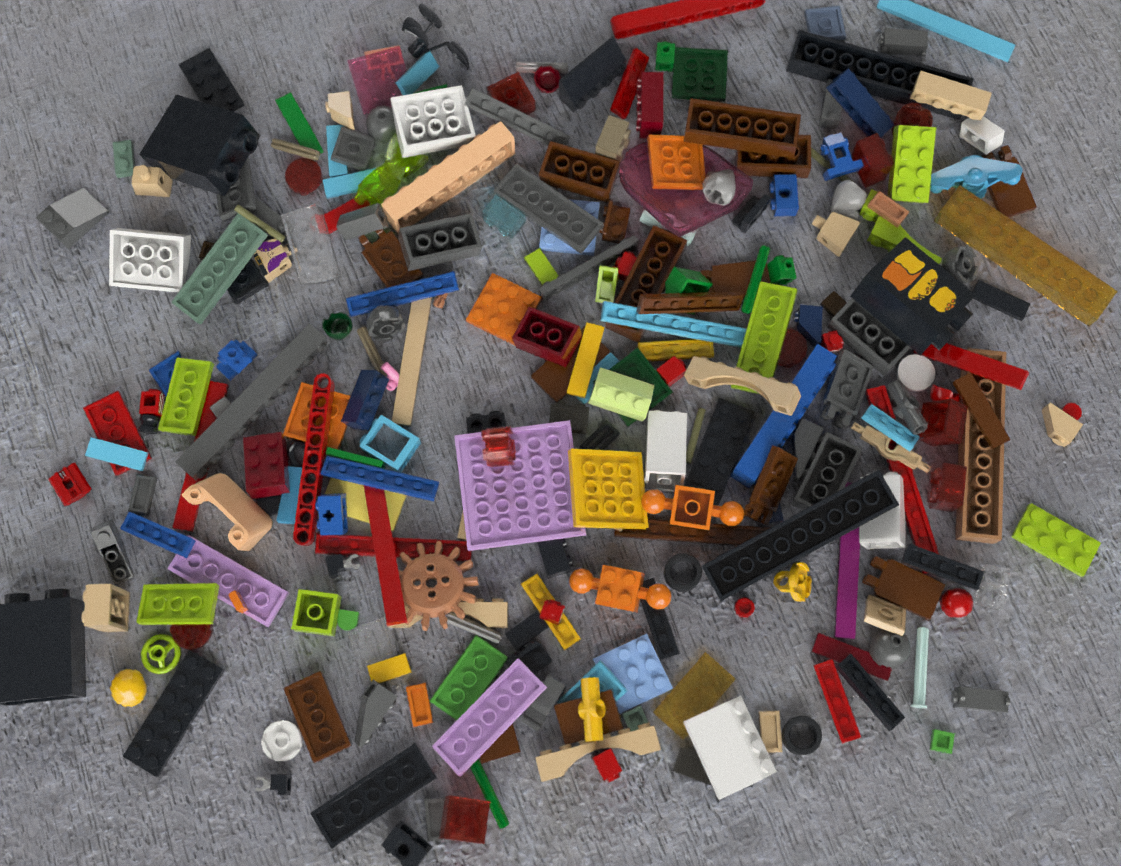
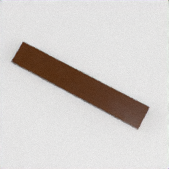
[636,291,744,314]

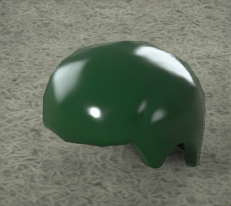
[322,312,353,340]

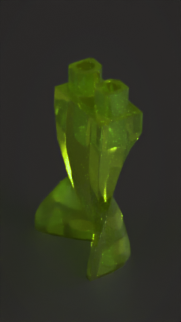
[354,133,429,209]

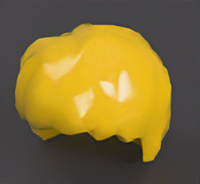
[110,669,147,707]

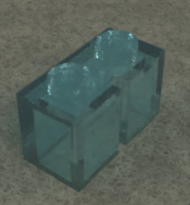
[482,195,526,239]

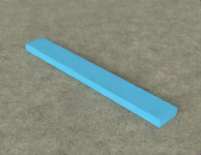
[876,0,1015,62]
[600,301,747,348]

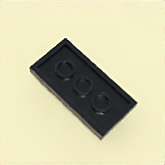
[178,48,245,112]

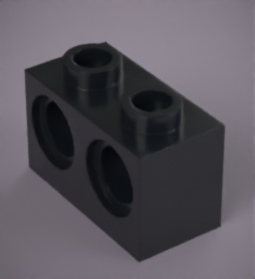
[466,411,506,434]

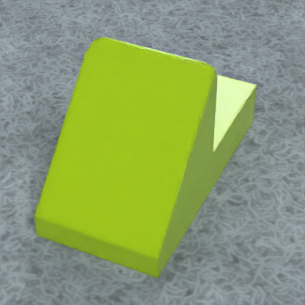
[595,265,619,303]

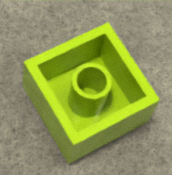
[291,589,342,637]

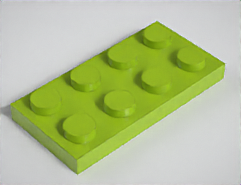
[158,358,214,436]
[1011,503,1101,577]
[136,583,219,625]

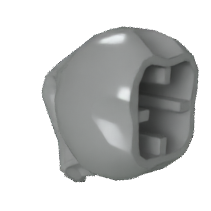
[702,169,736,206]
[831,180,866,221]

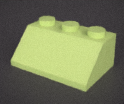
[588,367,654,422]

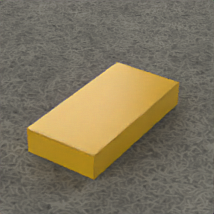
[367,653,412,684]

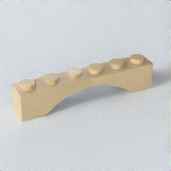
[684,356,801,416]
[388,598,508,628]
[535,723,661,782]

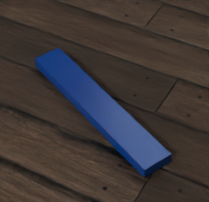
[346,271,459,317]
[321,456,439,502]

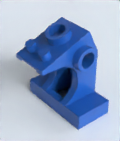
[821,132,864,181]
[216,340,257,381]

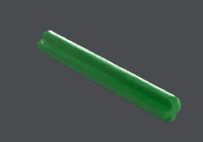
[741,245,770,314]
[470,758,509,829]

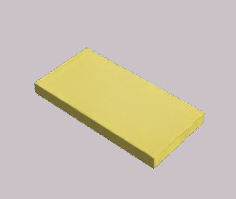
[325,478,407,532]

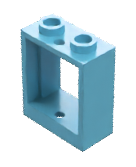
[359,415,421,473]

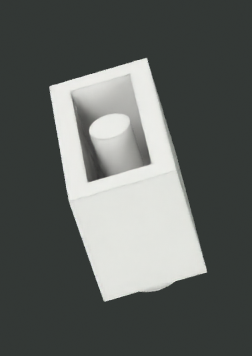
[959,116,1005,155]

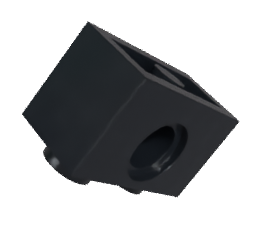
[381,820,433,866]

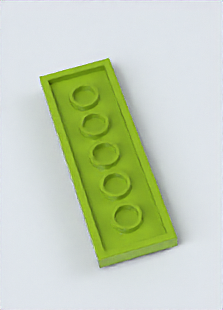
[731,281,798,394]

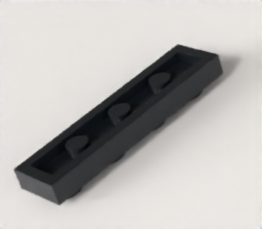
[901,544,984,591]
[640,578,680,660]
[835,654,905,731]

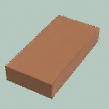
[867,191,909,228]

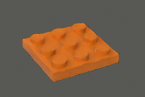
[647,135,706,190]
[466,273,542,346]
[283,382,351,450]

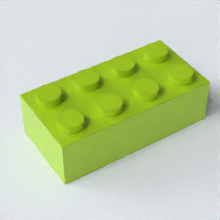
[887,125,936,203]

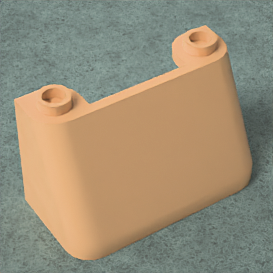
[182,473,273,551]

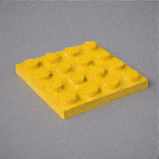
[568,448,648,529]

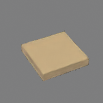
[864,595,906,636]

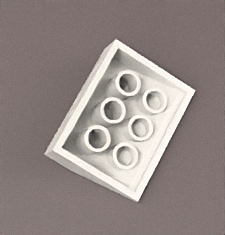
[390,85,476,158]
[109,228,191,293]
[683,696,777,800]

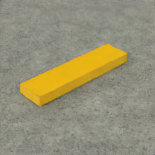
[567,322,605,398]
[637,339,714,362]
[521,573,581,651]

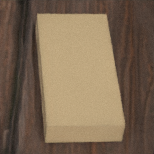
[758,711,782,753]

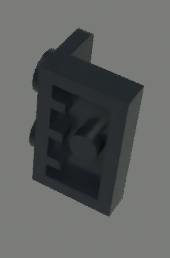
[732,194,771,233]
[506,640,553,674]

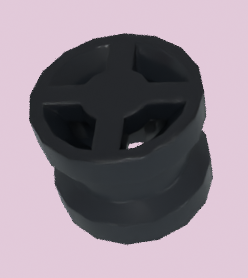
[138,415,160,434]

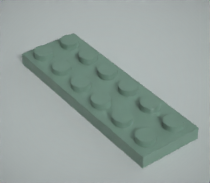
[172,213,268,325]

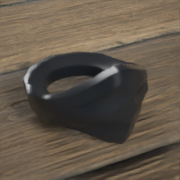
[287,441,315,467]

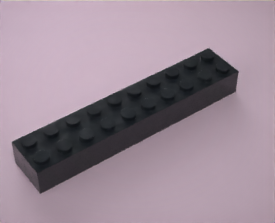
[786,30,974,120]
[702,470,899,601]

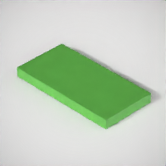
[430,635,508,721]

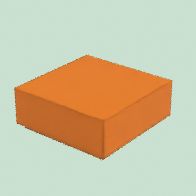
[228,590,248,613]

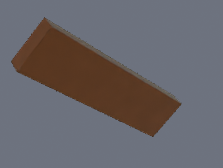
[952,373,1011,450]

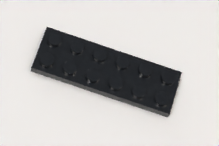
[684,398,755,506]
[122,649,225,777]
[310,743,437,849]

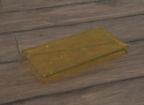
[652,652,736,740]

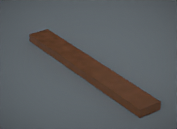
[614,519,769,546]

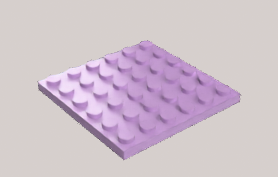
[454,420,586,551]

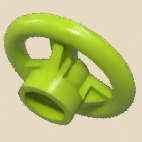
[141,634,181,674]

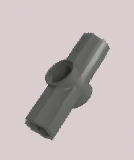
[886,380,928,435]

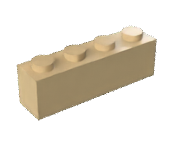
[910,71,992,120]

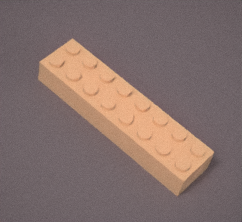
[381,121,516,235]

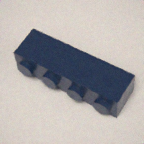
[826,69,894,143]

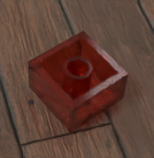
[486,72,536,115]
[851,133,893,188]
[917,399,968,446]
[927,463,967,512]
[439,795,490,845]

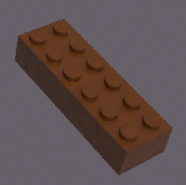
[683,98,801,158]
[605,225,687,343]

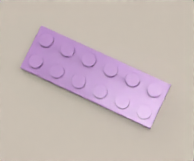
[167,535,289,628]
[432,658,547,777]

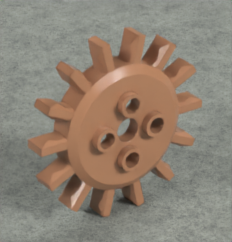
[398,541,478,631]

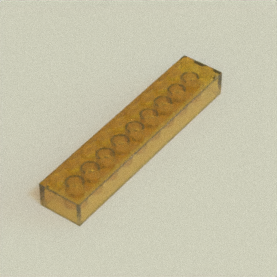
[934,185,1118,327]

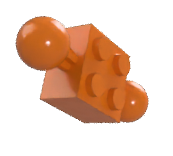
[641,485,744,530]
[569,565,672,613]

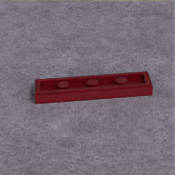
[811,633,892,681]

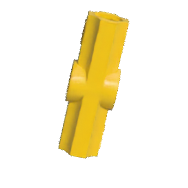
[578,677,606,742]

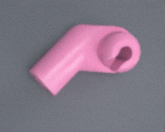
[381,362,399,391]

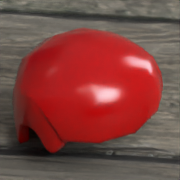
[930,384,960,408]
[940,588,974,618]

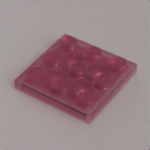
[347,46,407,114]

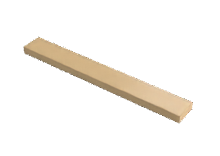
[392,297,432,427]

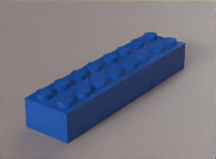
[730,344,837,489]

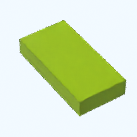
[524,248,558,285]

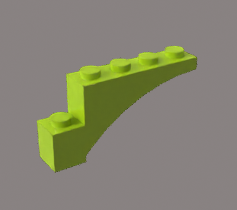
[859,189,942,264]

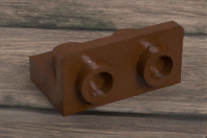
[599,200,631,244]

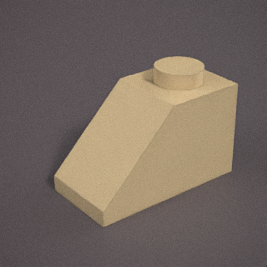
[325,91,355,130]
[1042,402,1083,447]

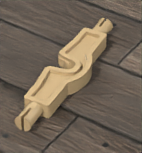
[851,422,932,473]

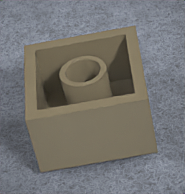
[595,115,631,164]

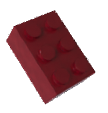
[636,72,664,139]
[512,307,582,367]
[243,432,290,499]

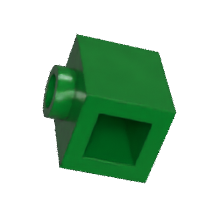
[655,42,675,72]
[767,255,797,285]

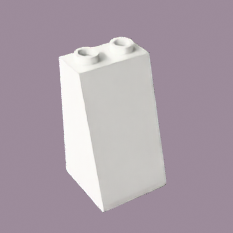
[644,410,687,492]
[859,472,906,549]

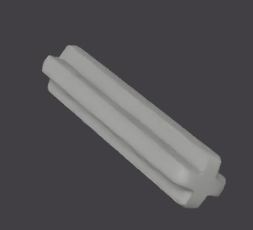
[516,62,568,74]
[446,612,502,643]

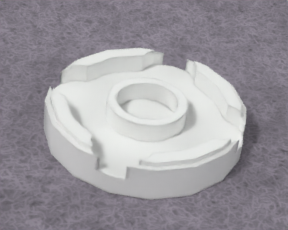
[897,354,936,392]
[261,720,303,761]

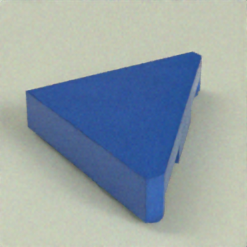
[149,351,182,397]

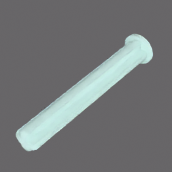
[911,627,929,708]

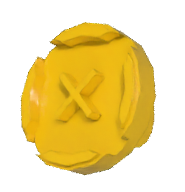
[773,562,812,602]

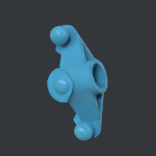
[930,155,1023,201]

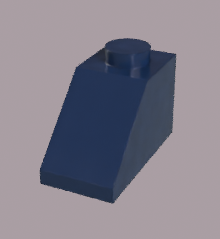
[793,305,823,348]

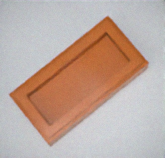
[406,683,434,727]

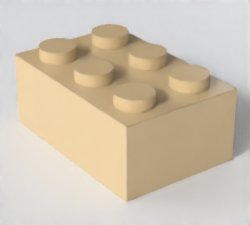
[82,584,130,632]

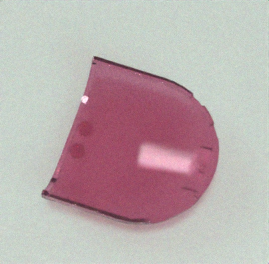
[619,141,753,237]

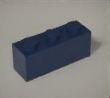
[341,370,389,431]

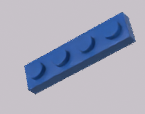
[120,512,196,559]

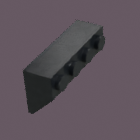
[559,36,626,113]

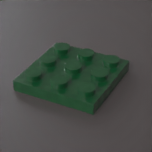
[671,47,728,102]
[593,348,673,428]

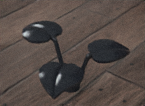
[402,3,469,70]

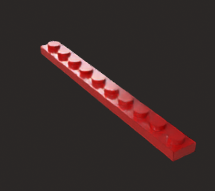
[865,385,939,574]

